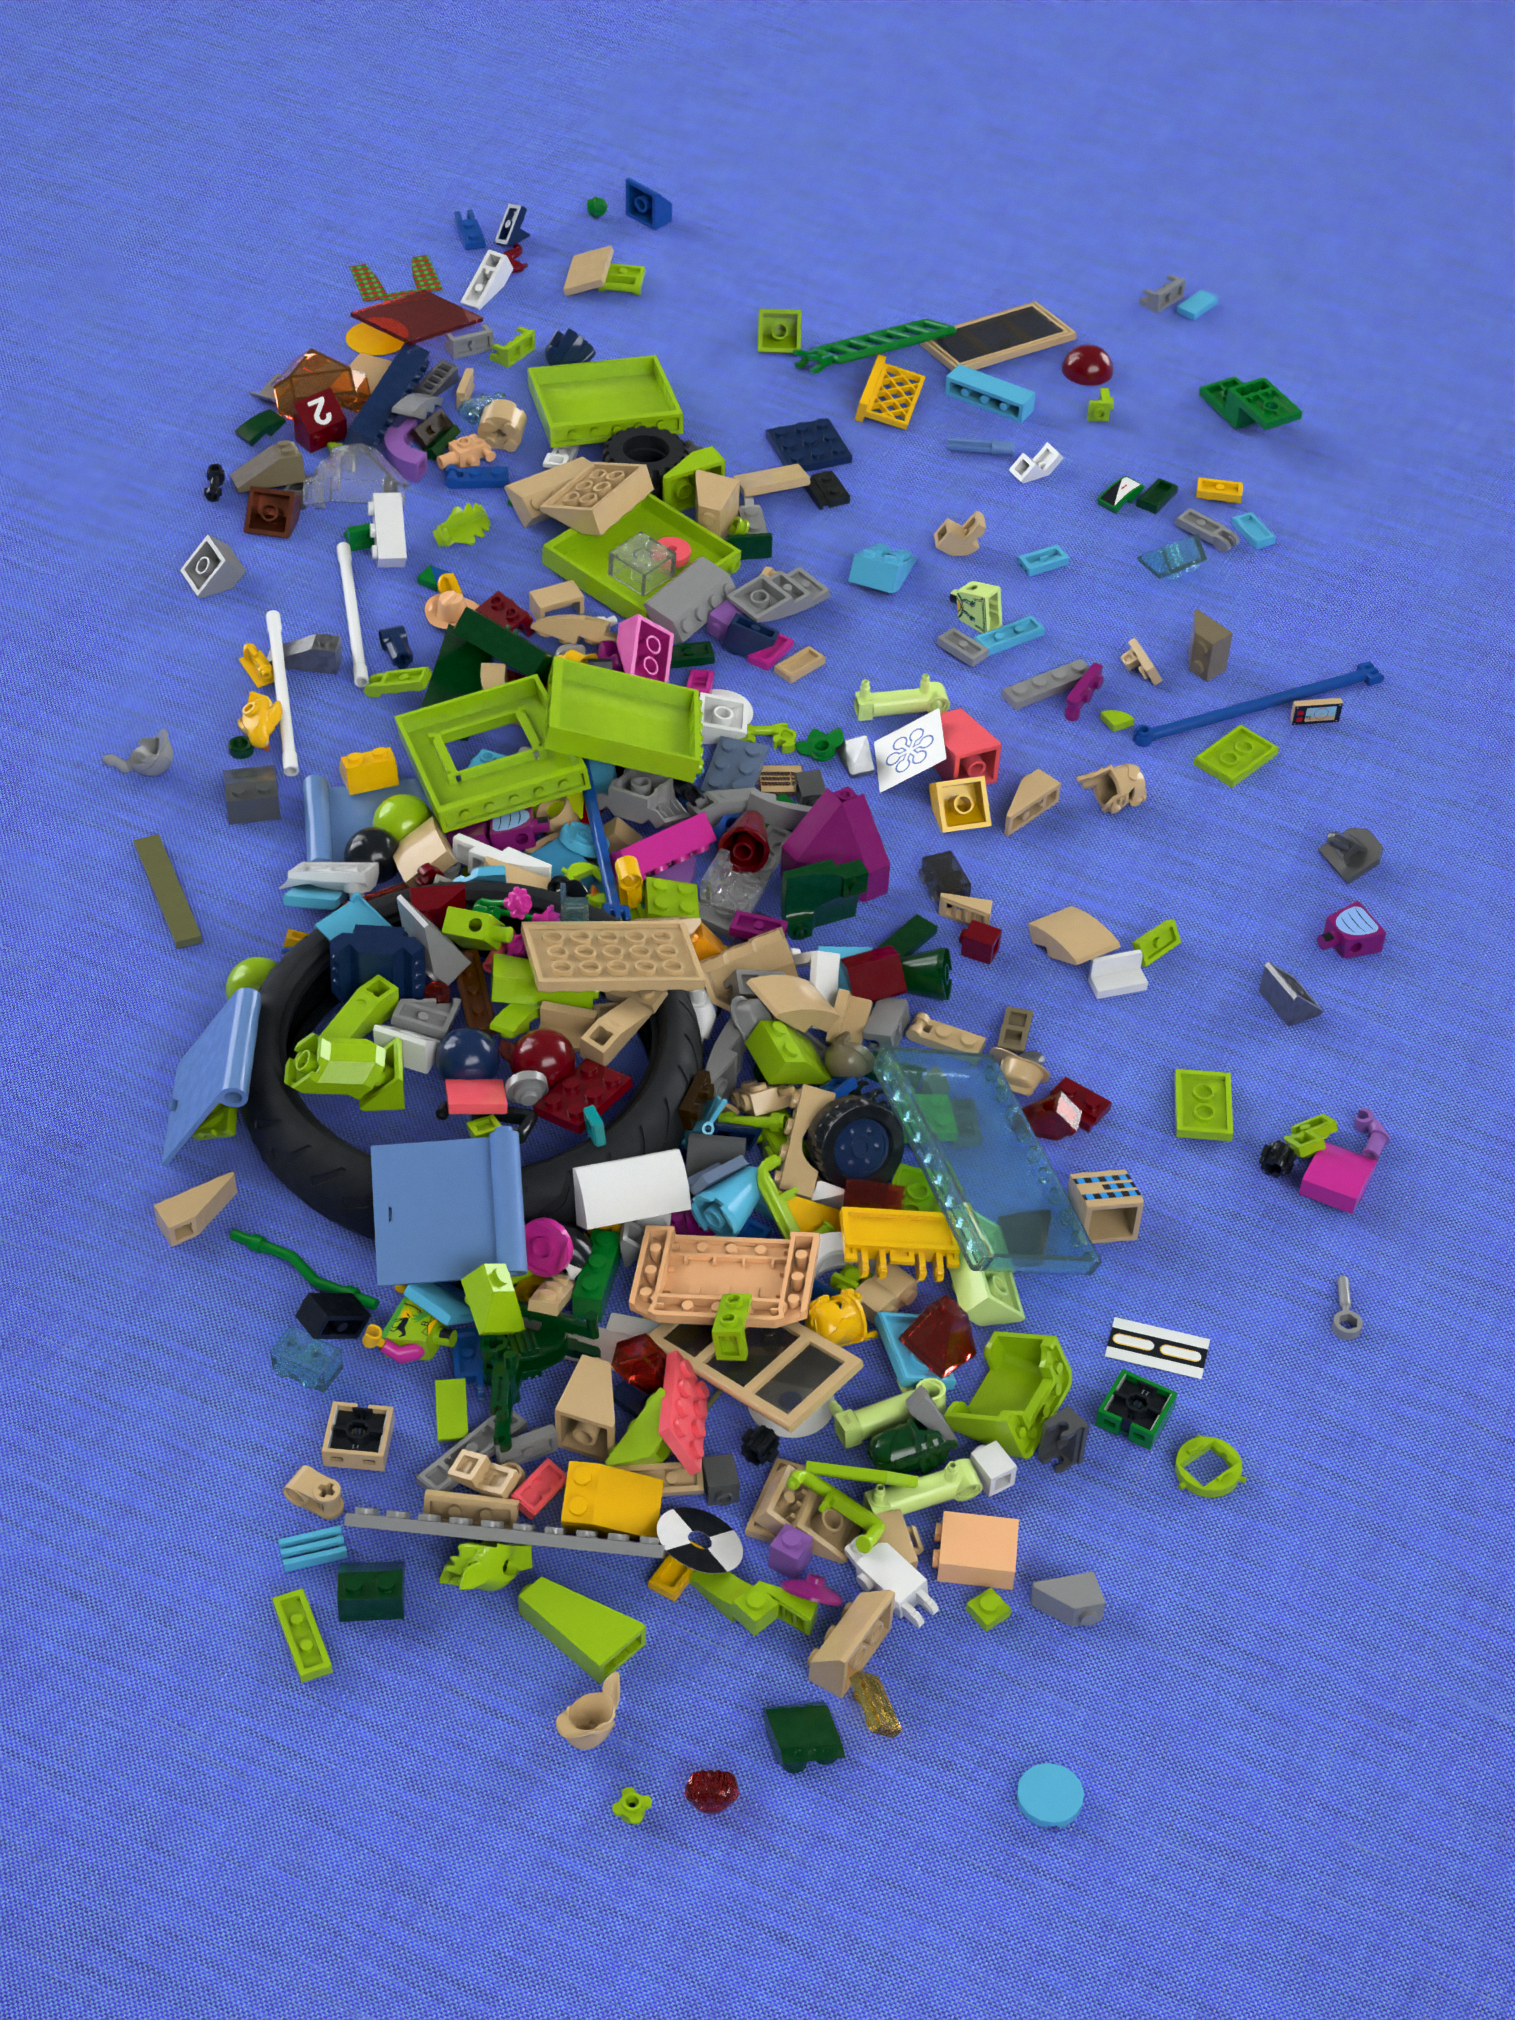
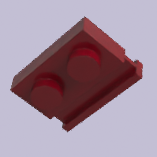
[1042,1076,1112,1133]

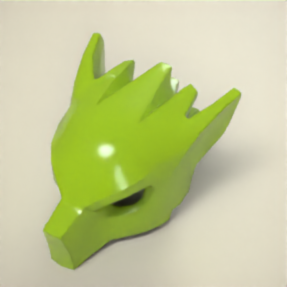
[439,1540,533,1591]

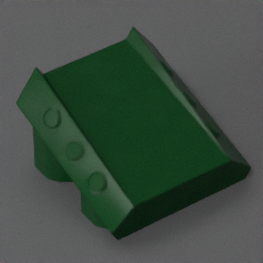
[762,1702,845,1774]

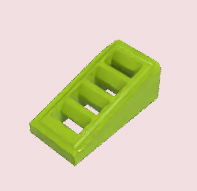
[757,1581,819,1636]

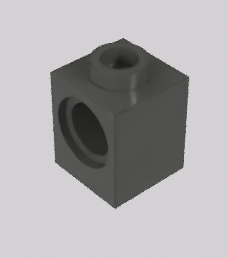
[794,770,826,807]
[702,1453,740,1506]

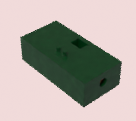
[452,607,556,685]

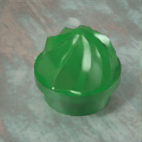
[587,196,607,218]

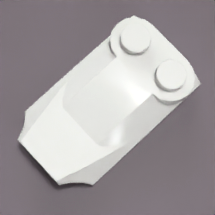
[279,862,379,897]

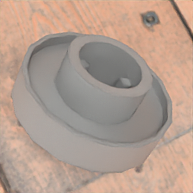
[505,1070,549,1106]

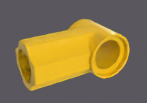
[614,855,643,909]

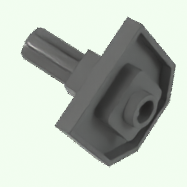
[1318,828,1383,885]

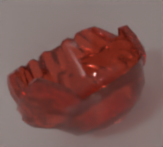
[684,1770,739,1814]

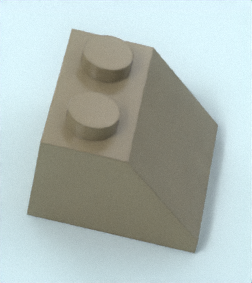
[1188,609,1233,682]

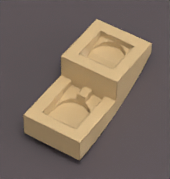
[447,1449,521,1499]

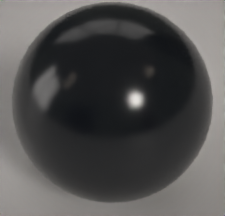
[344,827,399,884]

